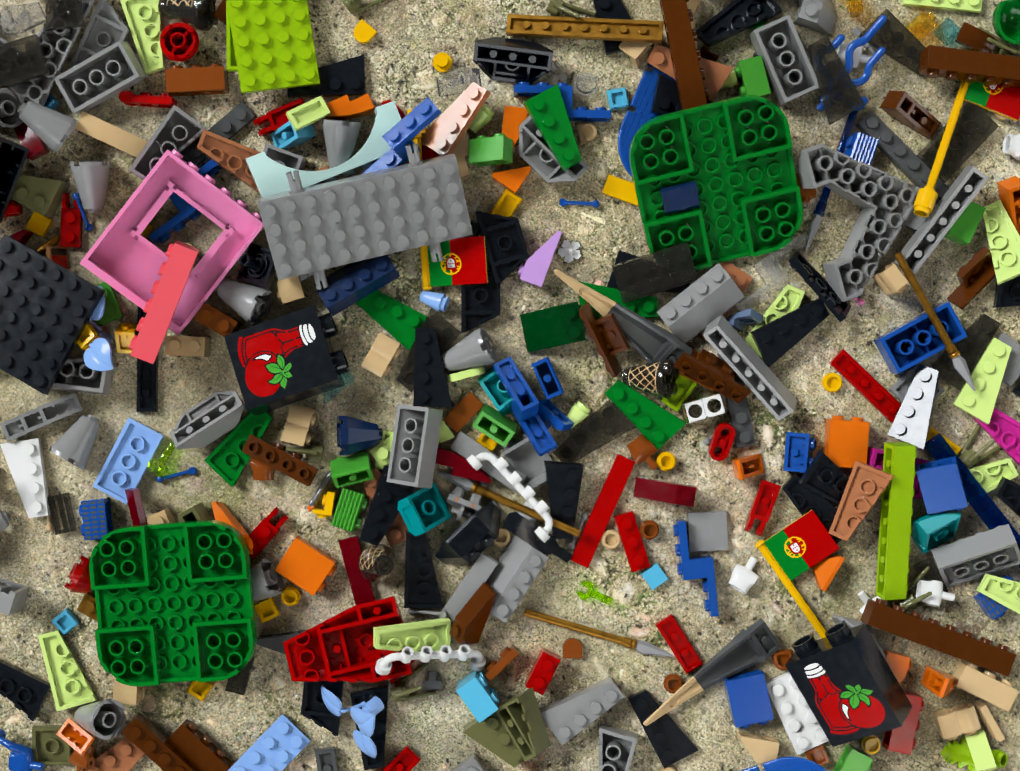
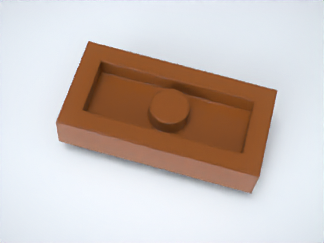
[485,645,519,681]

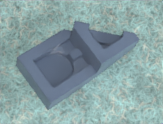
[726,308,763,332]

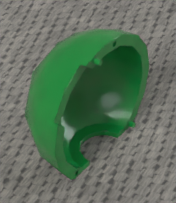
[992,0,1020,44]

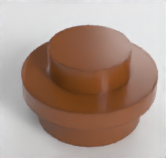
[640,520,659,540]
[663,673,683,693]

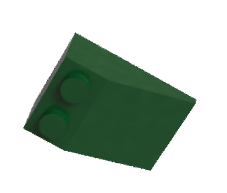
[520,302,586,352]

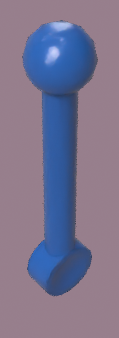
[72,192,93,231]
[559,198,600,208]
[156,467,197,483]

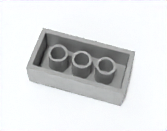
[749,14,820,107]
[54,40,148,114]

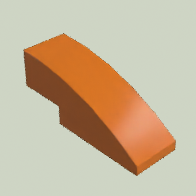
[323,93,375,120]

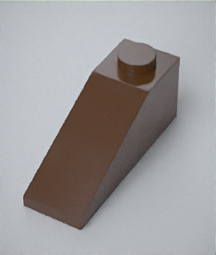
[880,90,941,140]
[450,583,497,645]

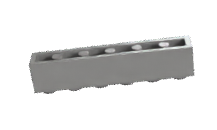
[893,165,989,275]
[703,315,797,421]

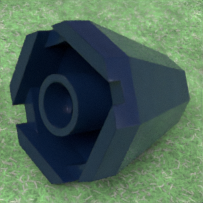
[337,416,382,456]

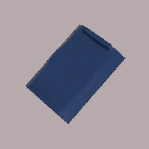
[660,181,700,215]

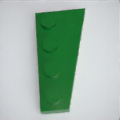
[523,84,582,171]
[579,281,658,319]
[356,290,427,351]
[204,412,273,487]

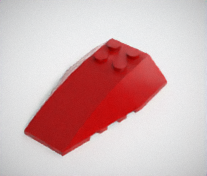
[283,596,412,683]

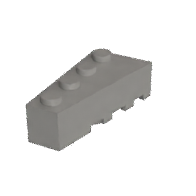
[51,356,115,396]
[539,676,625,745]
[599,723,638,771]

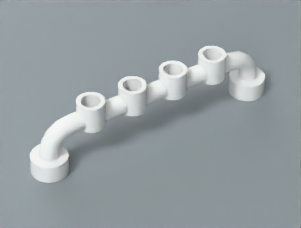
[466,452,553,543]
[375,644,486,676]

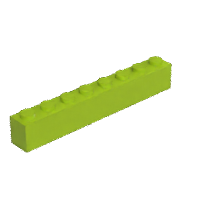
[875,442,917,600]

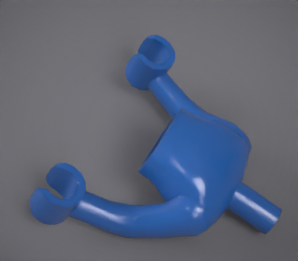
[0,729,45,771]

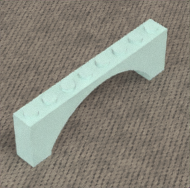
[246,101,402,198]

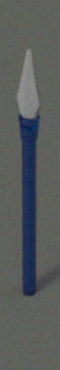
[805,110,858,252]

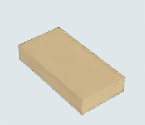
[973,700,1005,742]

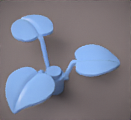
[84,286,114,371]
[321,685,384,759]

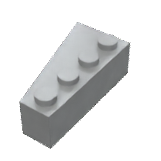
[129,105,208,180]
[0,578,30,616]

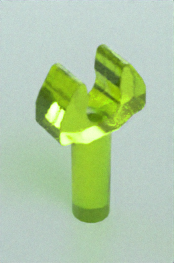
[147,441,175,477]
[576,580,612,605]

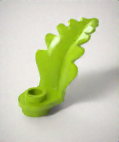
[941,737,1008,771]

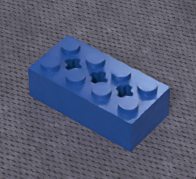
[873,302,967,374]

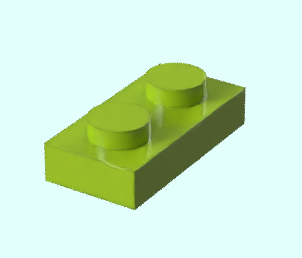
[661,374,697,412]

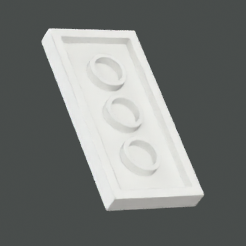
[766,671,829,755]

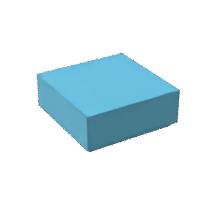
[606,87,629,111]
[641,563,668,590]
[52,608,81,636]

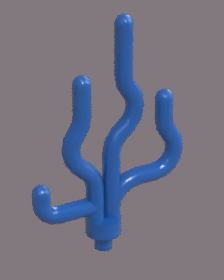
[813,15,887,112]

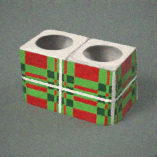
[681,393,725,424]

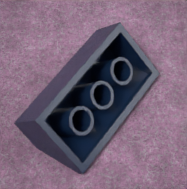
[314,255,400,316]

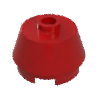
[160,22,199,62]
[64,555,91,594]

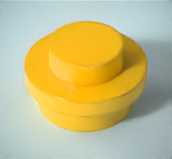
[433,52,452,72]
[656,452,676,471]
[281,586,301,606]
[861,735,881,755]

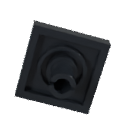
[237,243,276,290]

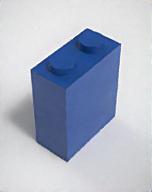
[916,456,968,514]
[723,669,774,729]

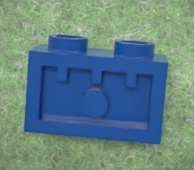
[783,432,817,473]

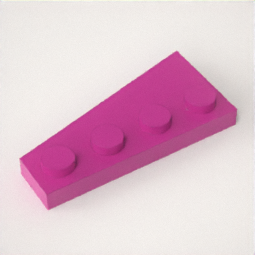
[973,408,1020,466]

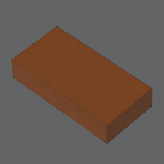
[443,392,484,433]

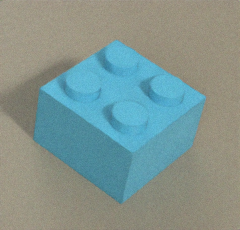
[456,671,500,723]

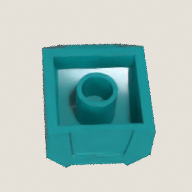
[478,367,531,416]
[397,482,452,536]
[911,511,961,554]

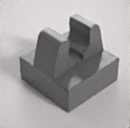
[422,671,443,691]

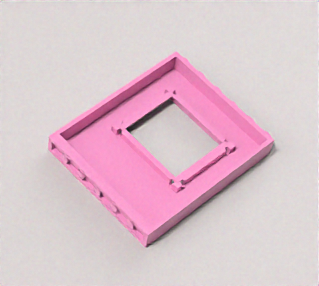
[80,149,264,336]

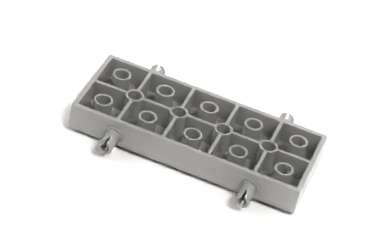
[257,143,473,290]

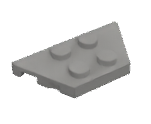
[71,0,131,66]

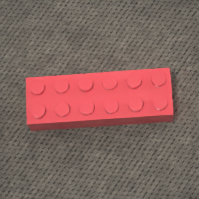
[128,240,200,364]

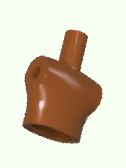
[626,434,658,470]
[251,457,276,481]
[69,745,96,771]

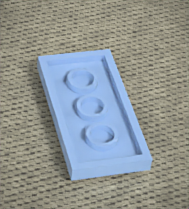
[92,417,165,505]
[227,714,310,771]

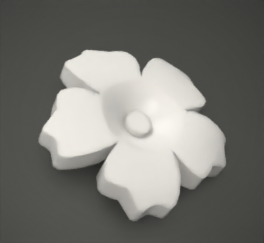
[558,239,581,263]

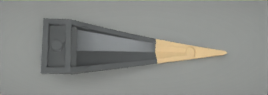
[554,269,692,378]
[643,618,781,726]

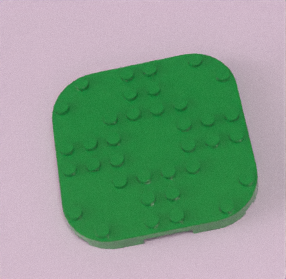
[629,95,803,272]
[89,520,257,686]

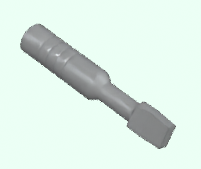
[851,26,883,63]

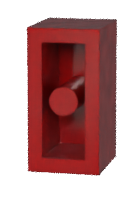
[525,647,561,695]

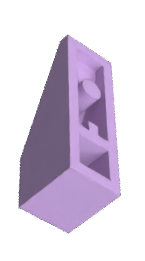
[517,231,562,288]

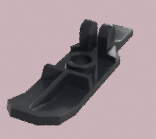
[504,512,572,563]

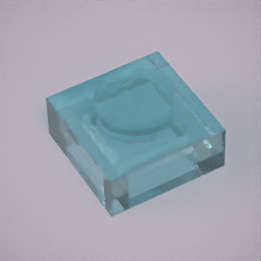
[933,17,960,46]

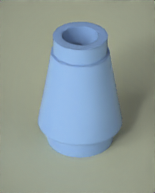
[419,290,450,312]

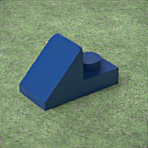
[538,399,574,431]

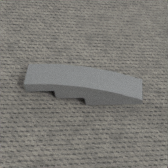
[0,393,83,442]
[450,431,528,493]
[437,551,498,627]

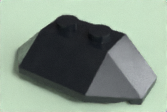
[473,37,553,84]
[435,502,501,564]

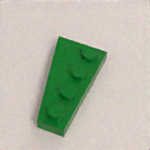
[604,380,686,450]

